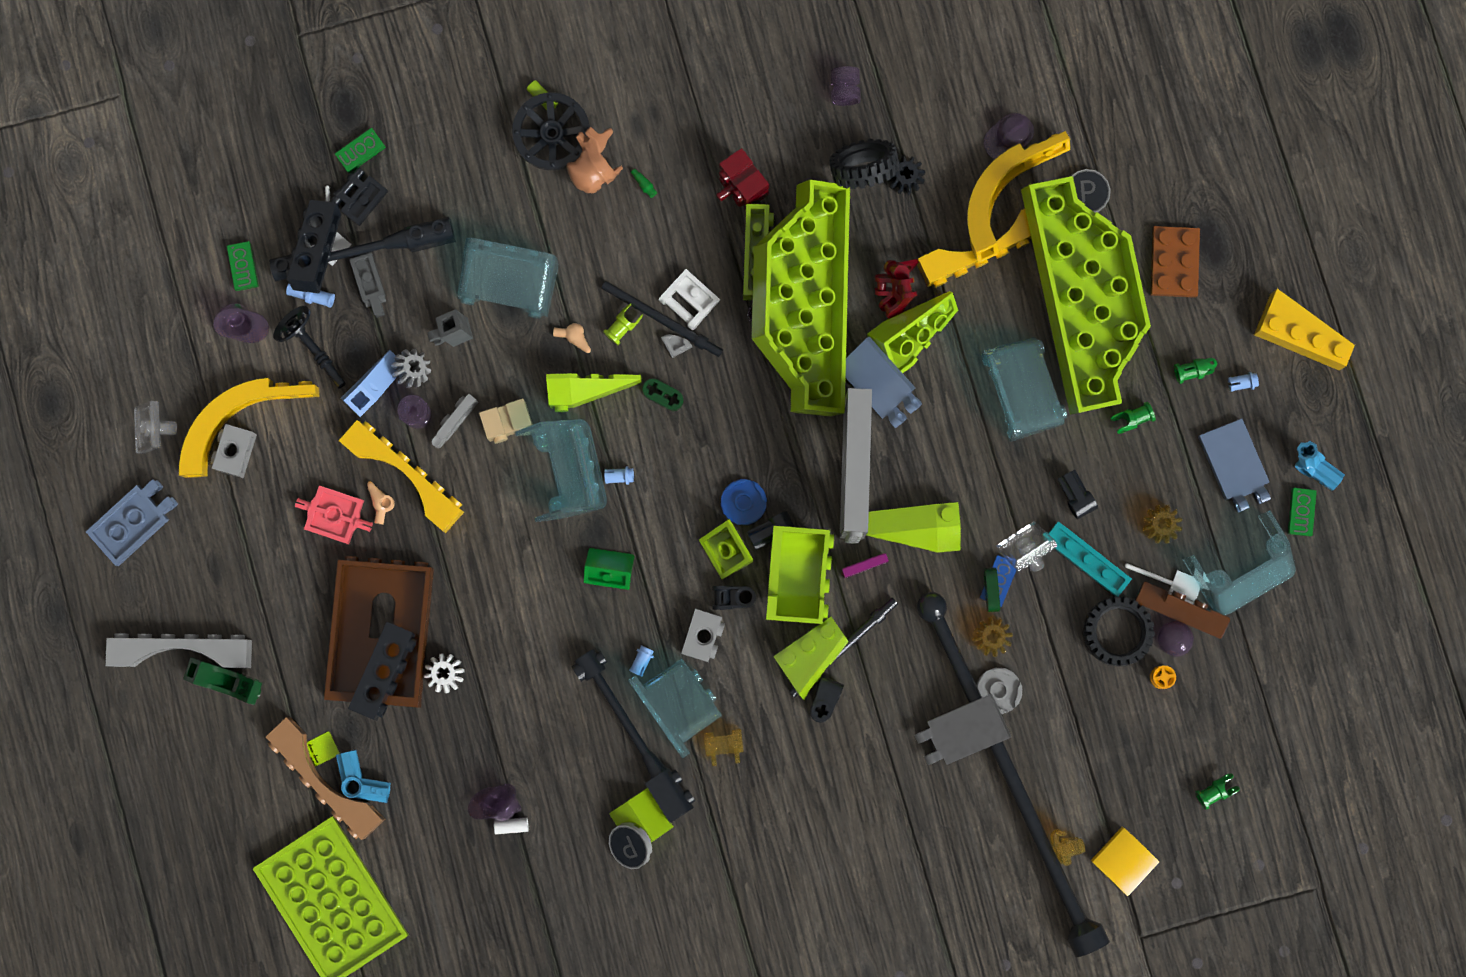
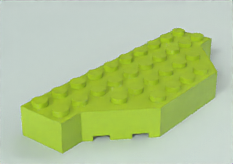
[1021,176,1151,415]
[752,180,850,416]

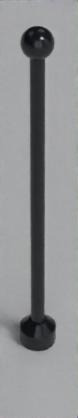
[917,592,1110,957]

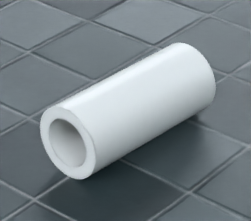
[494,818,529,834]

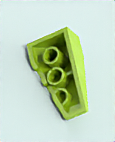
[867,291,958,373]
[546,373,642,412]
[866,502,961,553]

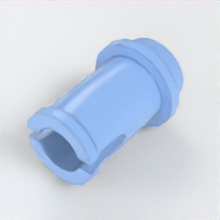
[1228,371,1259,392]
[604,466,634,485]
[629,645,654,677]

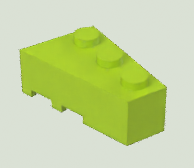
[773,617,849,700]

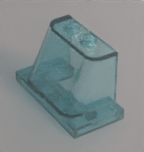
[628,659,722,758]

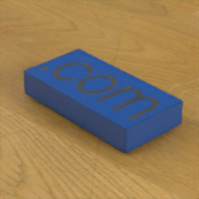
[979,555,1019,607]

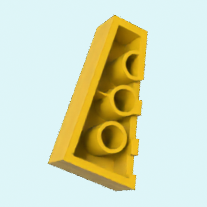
[1254,289,1355,370]

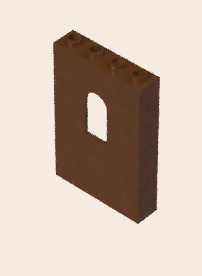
[324,556,434,708]

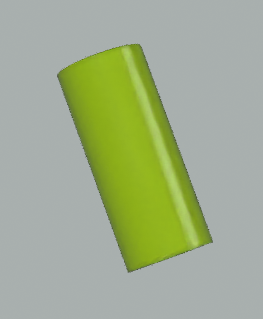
[527,80,558,110]

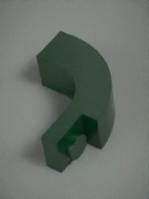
[183,657,262,705]

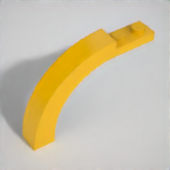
[968,131,1070,263]
[179,378,319,478]

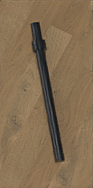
[601,281,723,357]
[789,598,898,697]

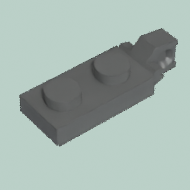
[350,252,387,318]

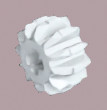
[424,654,465,693]

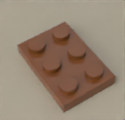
[1151,226,1200,298]

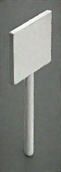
[1125,563,1203,602]

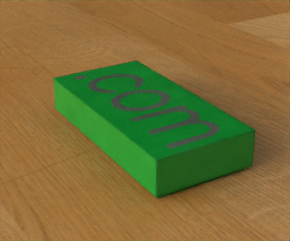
[335,128,386,173]
[227,241,259,291]
[1287,488,1317,537]

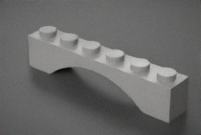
[106,634,252,668]

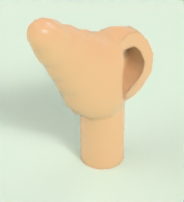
[553,323,591,353]
[367,482,395,525]

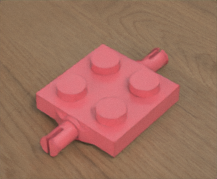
[295,486,373,544]

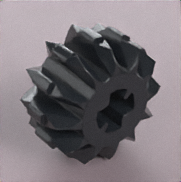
[888,155,925,195]

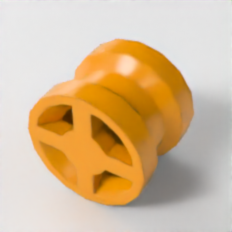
[1150,666,1176,689]

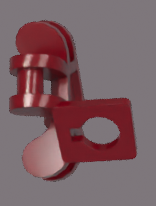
[875,259,919,319]

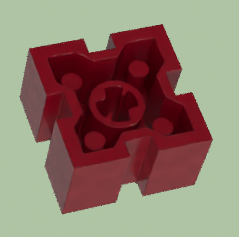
[716,148,769,210]

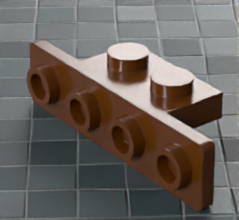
[1136,581,1230,639]

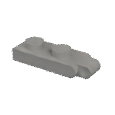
[432,394,478,448]

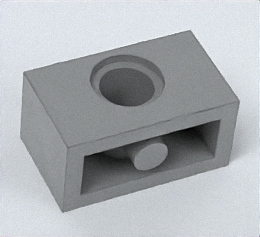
[211,424,257,478]
[681,609,725,663]

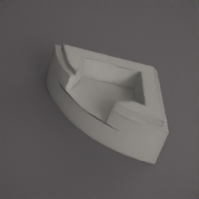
[661,334,692,358]

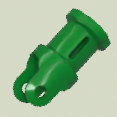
[1174,358,1217,384]
[1111,402,1156,434]
[1195,773,1240,810]

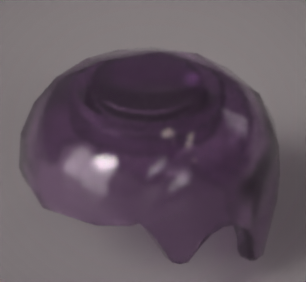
[1157,621,1194,657]

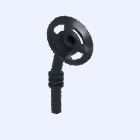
[273,306,346,389]

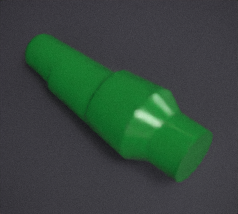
[631,169,657,198]

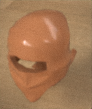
[566,127,623,194]

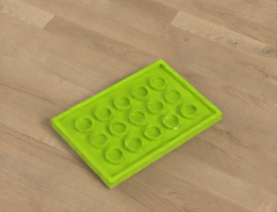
[253,816,409,977]

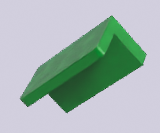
[583,548,635,590]

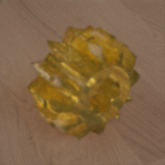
[1142,505,1182,544]
[972,617,1013,657]

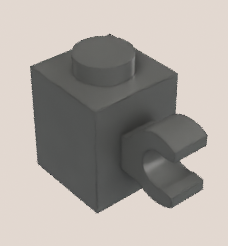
[427,309,473,347]

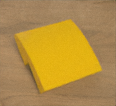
[1091,827,1159,896]

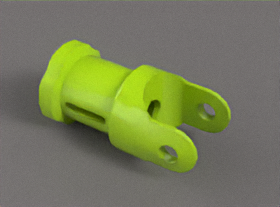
[603,303,643,345]

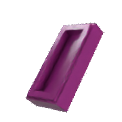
[841,553,889,579]

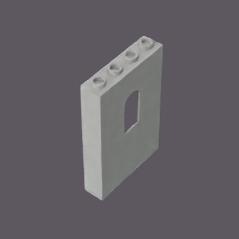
[840,388,872,544]

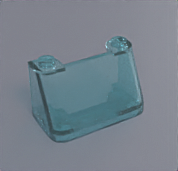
[457,238,559,319]
[981,337,1067,442]

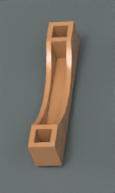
[266,717,385,840]

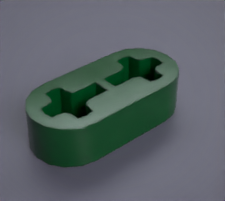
[643,379,684,411]
[984,567,1000,612]

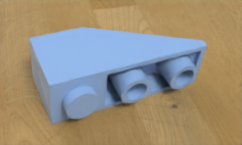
[341,350,397,417]

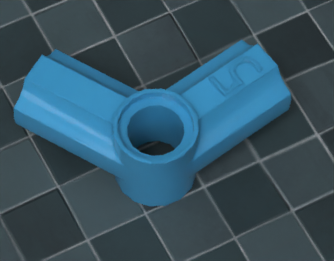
[1295,441,1345,491]
[336,750,391,803]

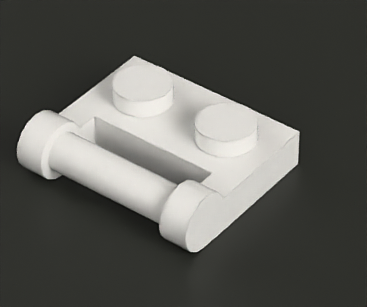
[659,269,720,331]

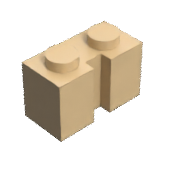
[479,399,534,444]

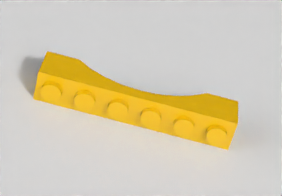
[917,209,1032,288]
[339,420,464,533]

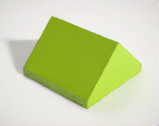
[699,519,753,579]
[609,788,674,842]

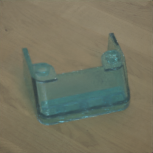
[515,419,607,522]
[1183,510,1296,615]

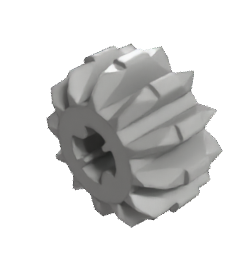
[391,349,431,388]

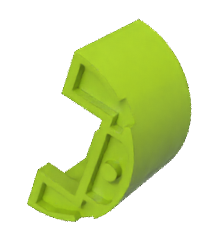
[766,526,834,624]

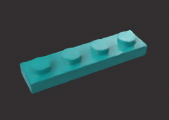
[1044,521,1132,597]

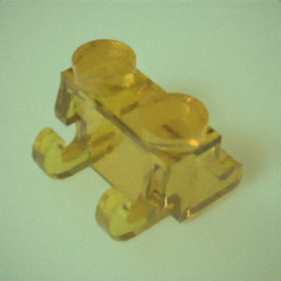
[704,729,744,766]
[1050,829,1085,866]

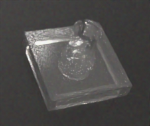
[134,401,177,454]
[996,521,1057,572]

